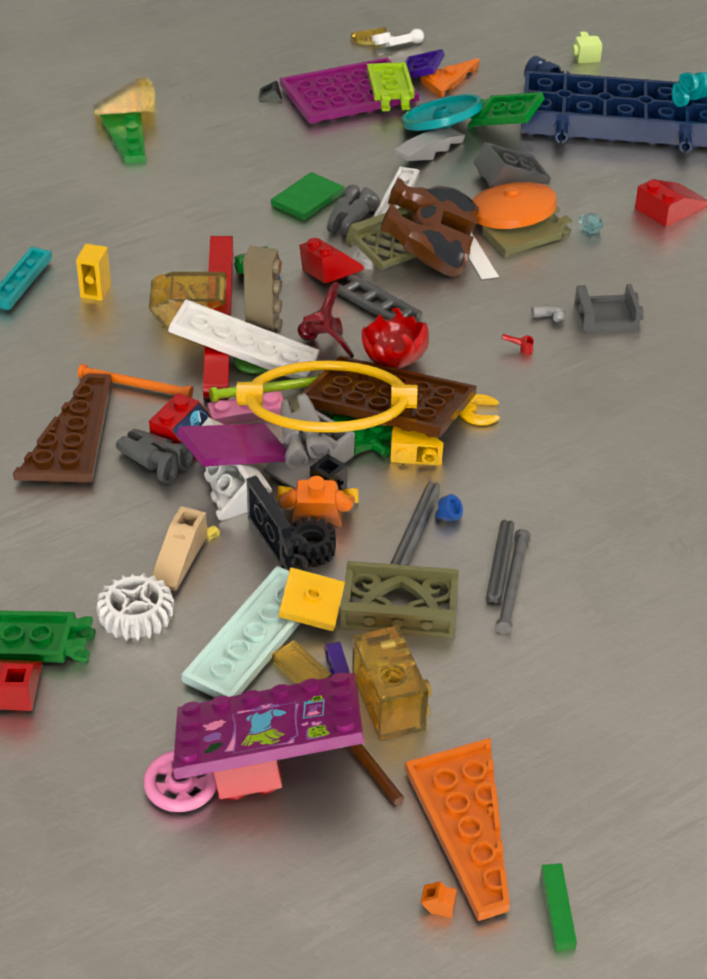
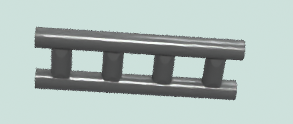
[338,274,423,320]

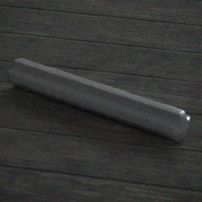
[486,519,515,604]

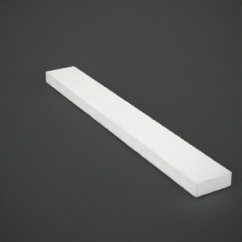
[352,166,420,270]

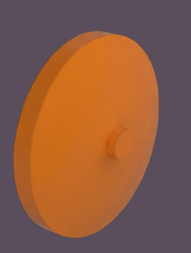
[472,182,557,229]

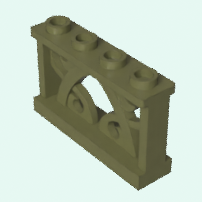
[340,561,459,638]

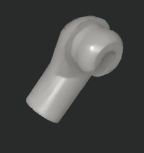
[531,305,566,322]

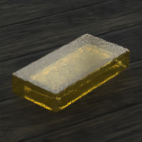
[272,640,332,684]

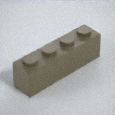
[243,245,283,334]

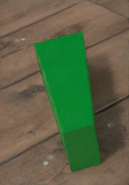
[539,863,577,951]

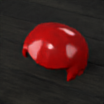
[361,308,429,369]

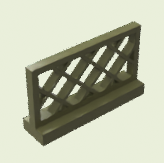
[345,208,416,270]

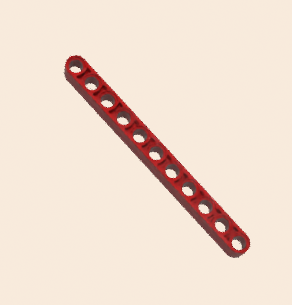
[203,236,233,400]

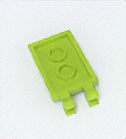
[367,62,414,111]

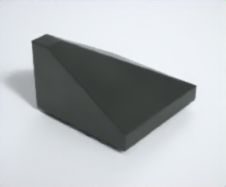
[258,81,282,102]

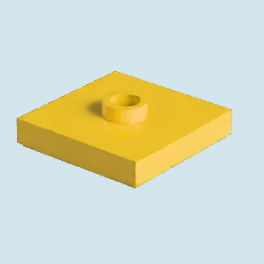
[278,567,345,631]

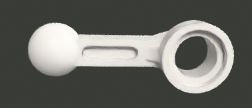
[371,28,424,47]

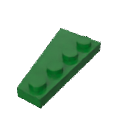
[100,111,146,164]

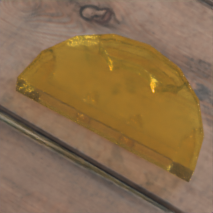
[351,27,387,45]

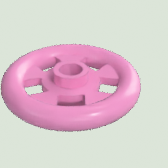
[143,750,217,812]

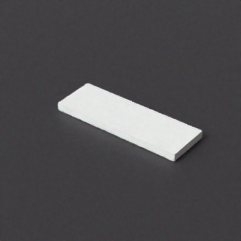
[168,299,320,379]

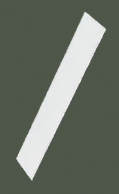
[469,232,499,280]

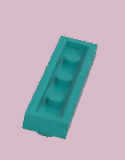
[0,247,52,310]

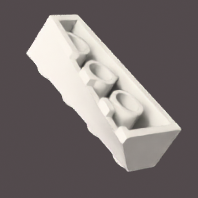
[202,417,273,521]

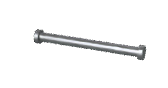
[495,529,531,635]

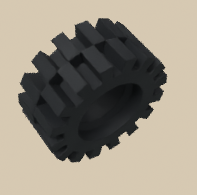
[291,517,336,567]

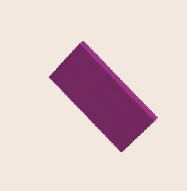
[177,423,287,467]

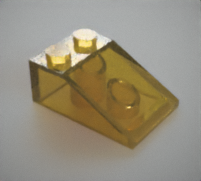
[93,78,156,115]
[149,272,226,328]

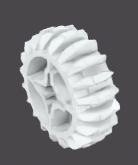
[96,572,174,641]

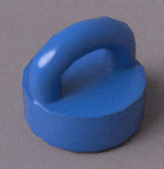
[435,494,463,522]

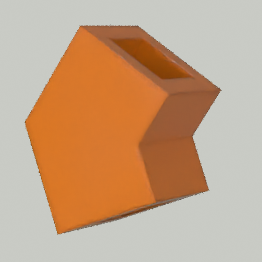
[420,881,457,918]

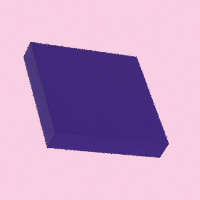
[405,49,445,79]

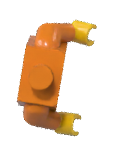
[276,476,359,526]

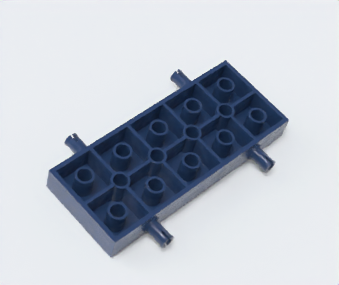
[520,70,707,153]

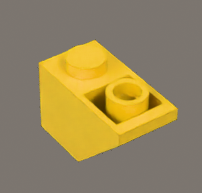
[391,426,443,465]

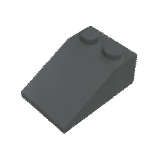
[473,142,551,188]

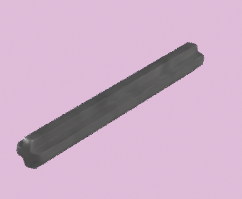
[390,481,440,565]

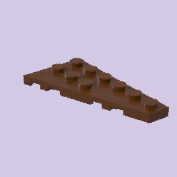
[13,374,112,482]

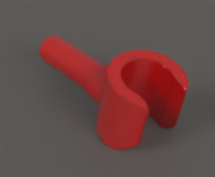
[501,334,534,355]

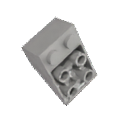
[264,411,355,489]

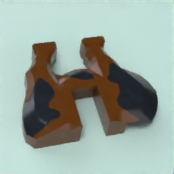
[380,177,479,277]

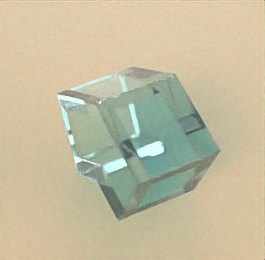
[579,213,604,235]

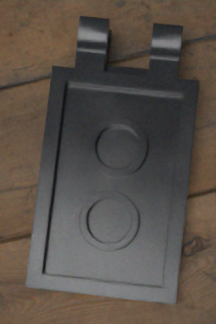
[246,475,308,571]

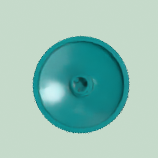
[402,94,483,131]

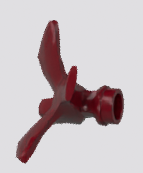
[298,282,354,358]

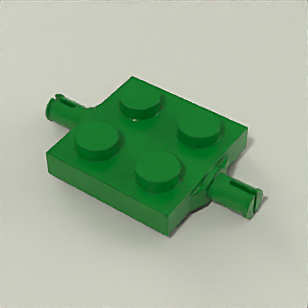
[326,411,393,457]

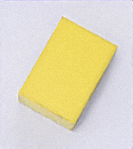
[206,525,220,541]

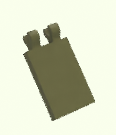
[482,206,572,257]

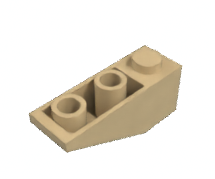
[152,506,207,592]

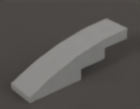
[393,128,465,161]

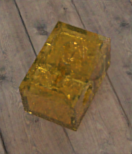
[352,625,432,741]

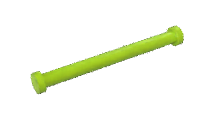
[209,373,322,402]

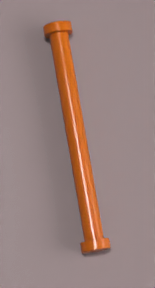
[77,364,193,398]

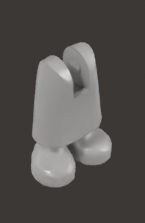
[281,393,334,469]

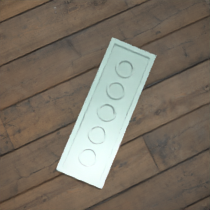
[181,566,300,698]

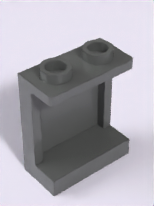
[574,284,644,332]

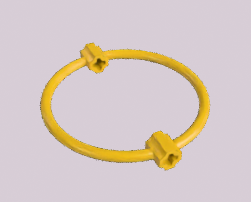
[236,360,417,433]

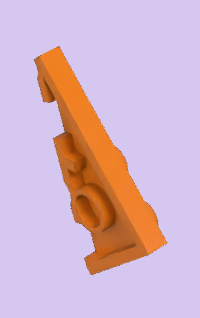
[420,58,480,98]

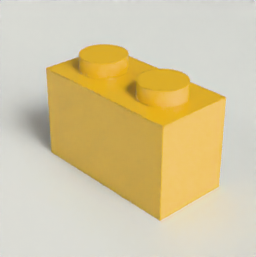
[76,244,111,301]

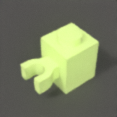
[572,32,603,63]

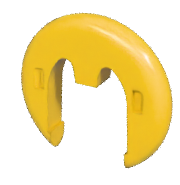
[459,394,500,426]

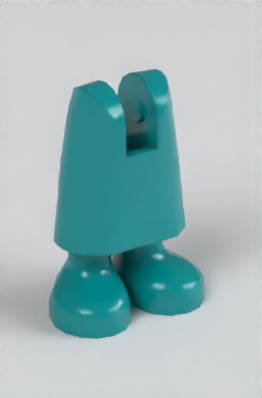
[672,72,707,107]

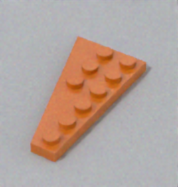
[405,738,510,921]

